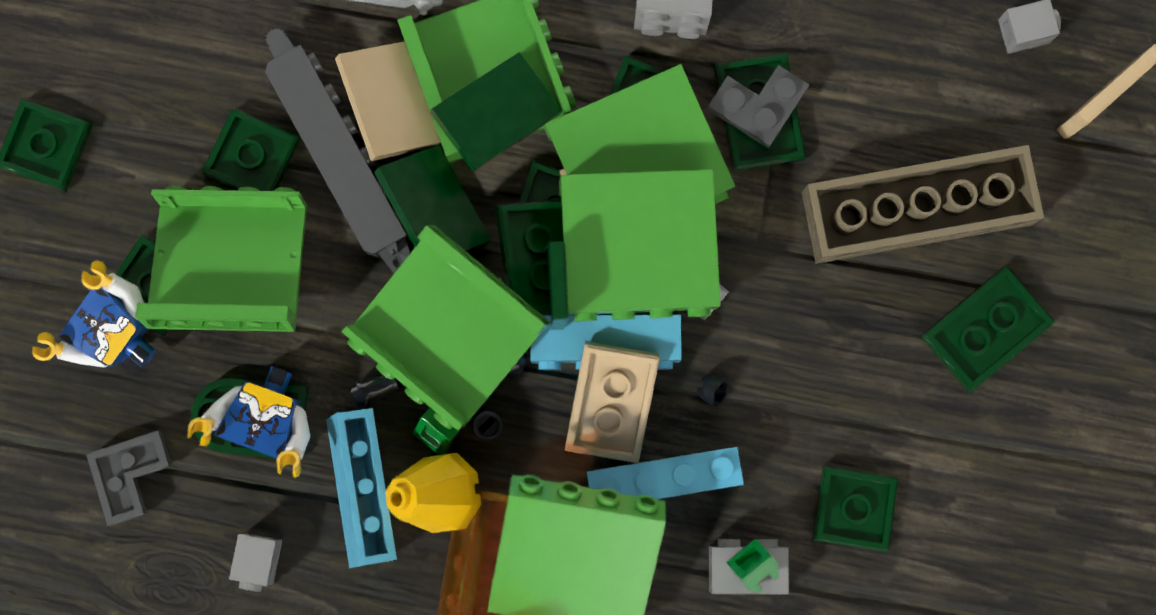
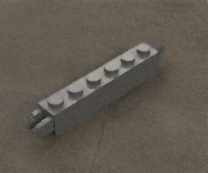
[265,28,411,273]

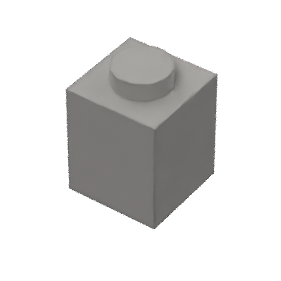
[998,0,1061,54]
[229,533,282,592]

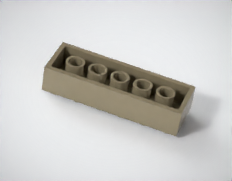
[802,145,1044,264]

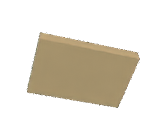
[335,41,441,161]
[1056,43,1156,139]
[565,341,660,463]

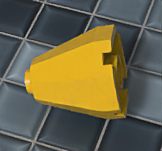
[386,453,481,533]

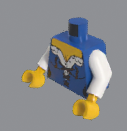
[32,261,156,367]
[187,366,310,477]

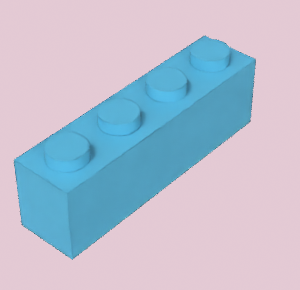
[530,315,681,370]
[326,408,397,568]
[587,447,744,499]

